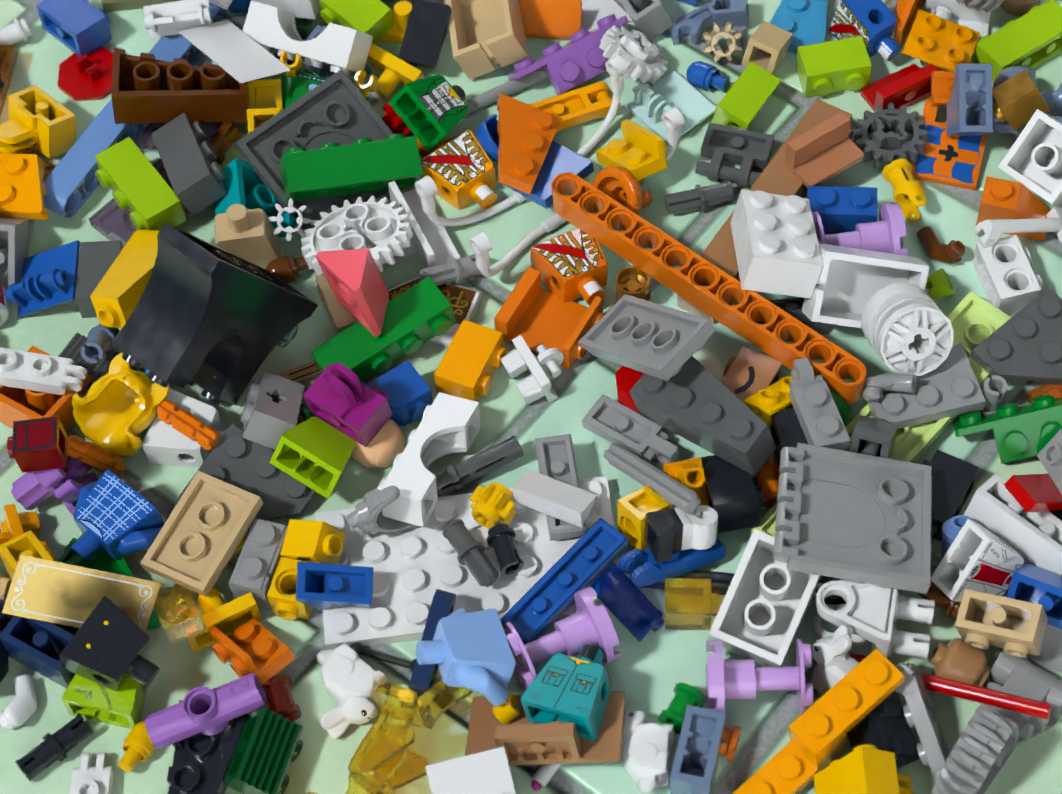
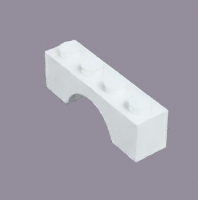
[243,0,373,77]
[378,392,481,527]

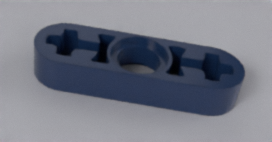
[408,589,456,702]

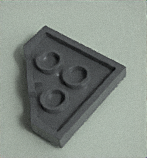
[970,287,1062,385]
[167,423,317,525]

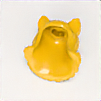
[71,353,170,457]

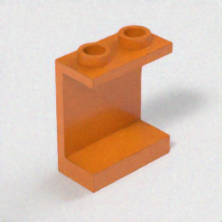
[494,267,605,370]

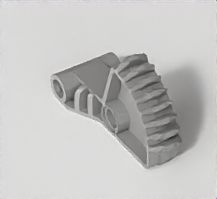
[932,651,1062,794]

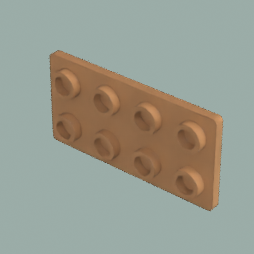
[465,691,626,765]

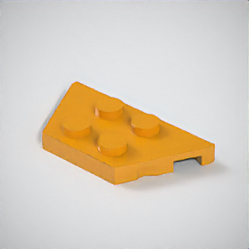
[0,153,49,220]

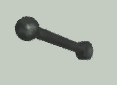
[349,642,416,673]

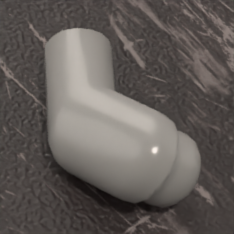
[862,373,917,402]

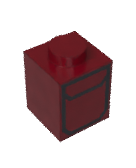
[7,416,68,473]

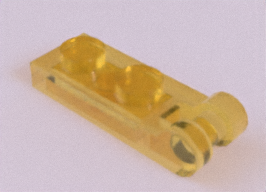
[154,584,207,644]

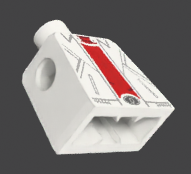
[930,519,1024,602]

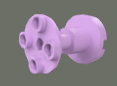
[812,202,908,256]
[504,587,621,690]
[706,639,813,716]

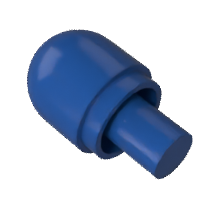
[686,61,730,92]

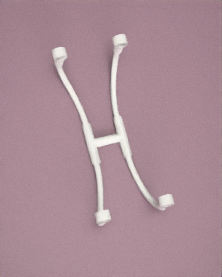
[415,55,685,277]

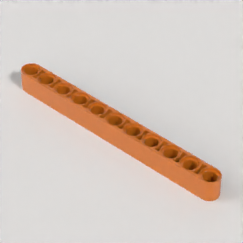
[551,172,866,404]

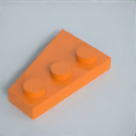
[497,93,562,195]

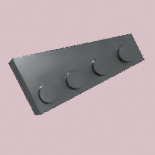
[629,356,776,476]

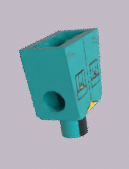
[520,644,611,741]

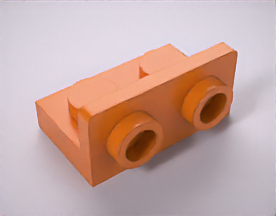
[209,618,296,685]

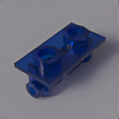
[590,561,665,642]

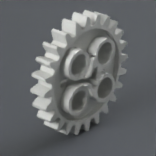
[301,196,413,276]

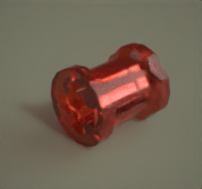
[262,675,302,721]

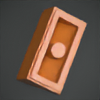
[519,0,583,39]

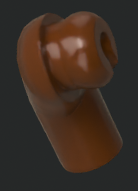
[916,226,965,265]

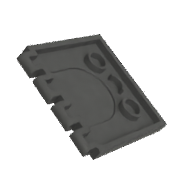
[235,69,406,231]

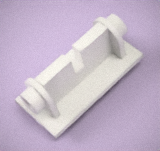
[143,0,212,39]

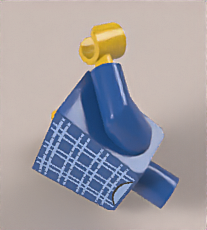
[71,469,165,563]

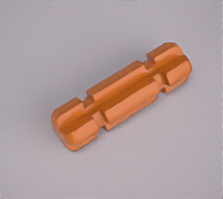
[156,400,220,450]
[67,435,126,477]

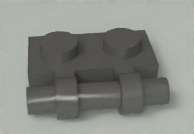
[695,122,775,187]

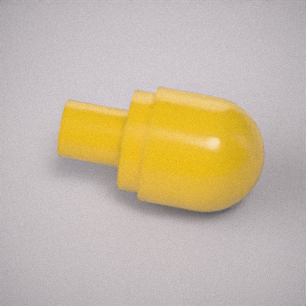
[118,721,156,772]

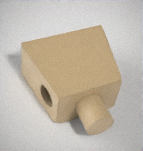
[214,204,281,268]

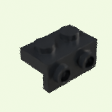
[846,691,920,769]

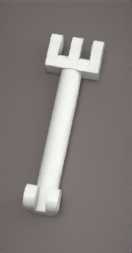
[974,207,1062,248]

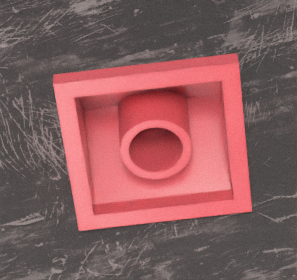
[315,248,390,338]

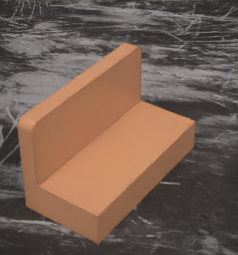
[785,111,864,188]

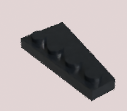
[167,700,249,794]

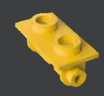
[742,376,793,428]

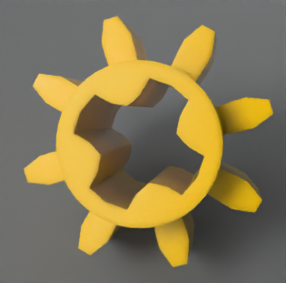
[469,482,516,529]

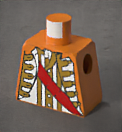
[531,228,608,305]

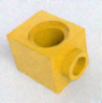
[617,485,670,550]
[280,519,346,564]
[267,556,312,620]

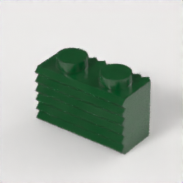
[223,707,303,794]

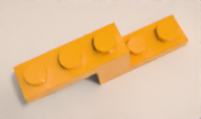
[732,649,905,794]

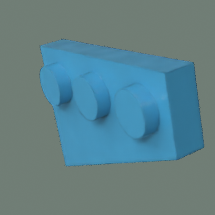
[770,0,828,55]

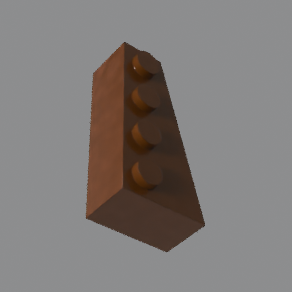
[111,48,249,124]

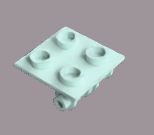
[625,70,717,143]

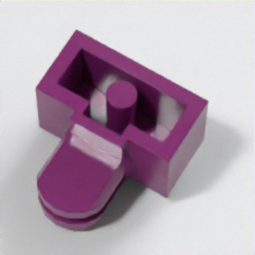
[303,362,393,447]

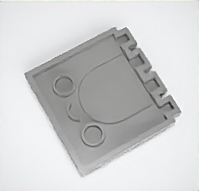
[773,443,932,594]

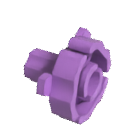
[11,437,98,515]

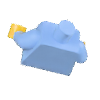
[416,608,520,724]

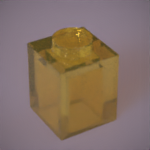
[665,578,719,630]

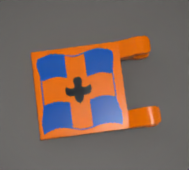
[911,98,988,190]

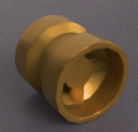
[615,265,651,303]

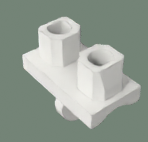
[500,335,564,404]

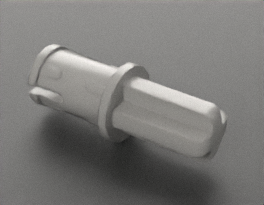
[419,254,481,286]

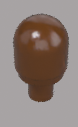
[265,255,309,284]

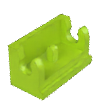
[711,61,782,129]

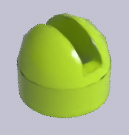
[925,268,955,299]

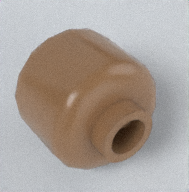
[929,638,991,687]

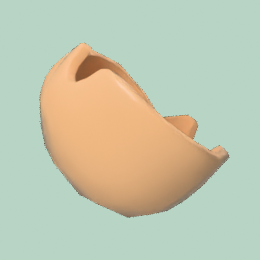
[352,419,407,468]

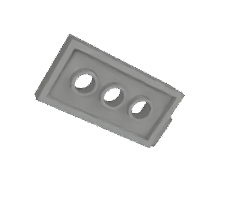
[578,294,716,381]

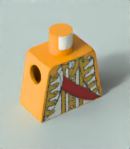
[421,130,497,209]

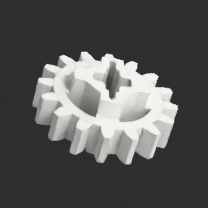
[599,25,668,84]

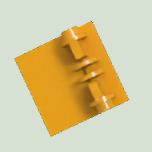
[902,9,980,72]

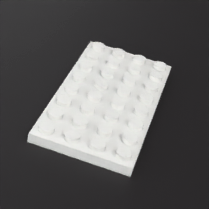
[315,476,628,651]

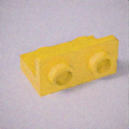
[596,119,667,181]

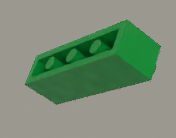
[279,134,424,203]
[310,276,457,383]

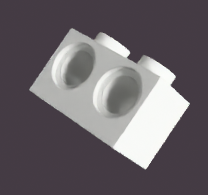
[973,234,1044,316]

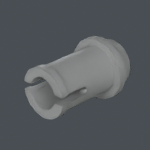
[979,375,1008,415]

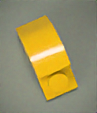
[247,79,283,134]

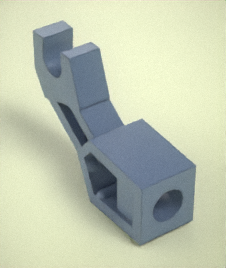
[671,0,749,45]

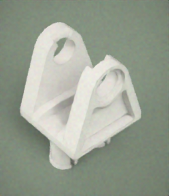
[812,579,935,660]

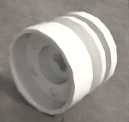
[861,282,954,376]

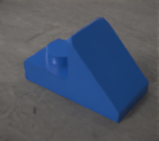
[295,561,373,610]

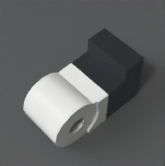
[644,505,718,563]

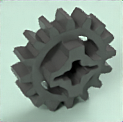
[854,103,928,169]

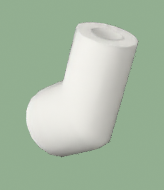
[0,674,38,729]

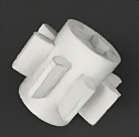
[268,198,311,241]

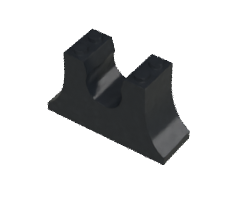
[113,223,318,405]

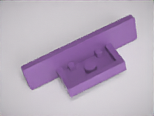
[507,14,629,95]

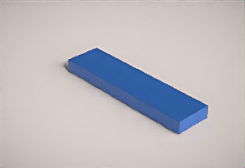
[500,518,629,645]

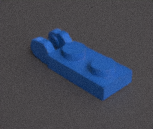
[618,537,726,588]

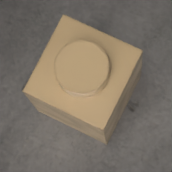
[741,21,793,74]

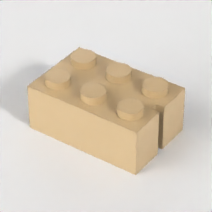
[445,0,529,80]

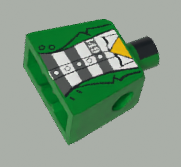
[388,74,469,152]

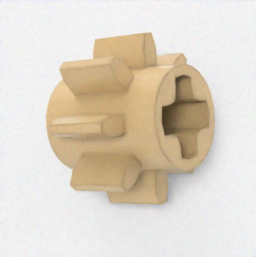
[703,21,742,62]

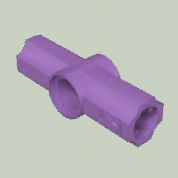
[144,672,267,750]

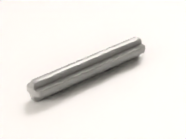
[604,443,701,513]

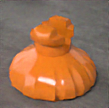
[593,166,652,215]

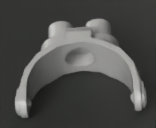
[345,485,413,536]

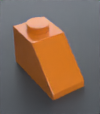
[976,176,1050,241]

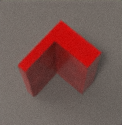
[860,64,939,112]

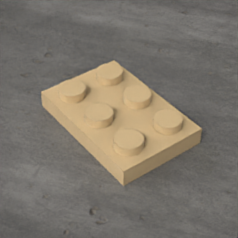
[140,470,264,597]

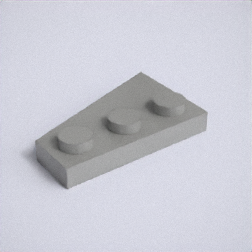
[868,343,986,429]

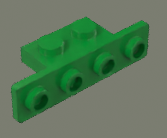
[953,395,1062,464]

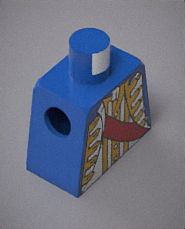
[828,0,902,61]

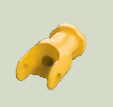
[882,159,927,222]

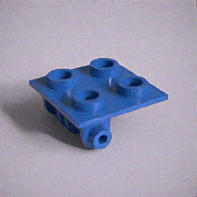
[6,240,80,318]

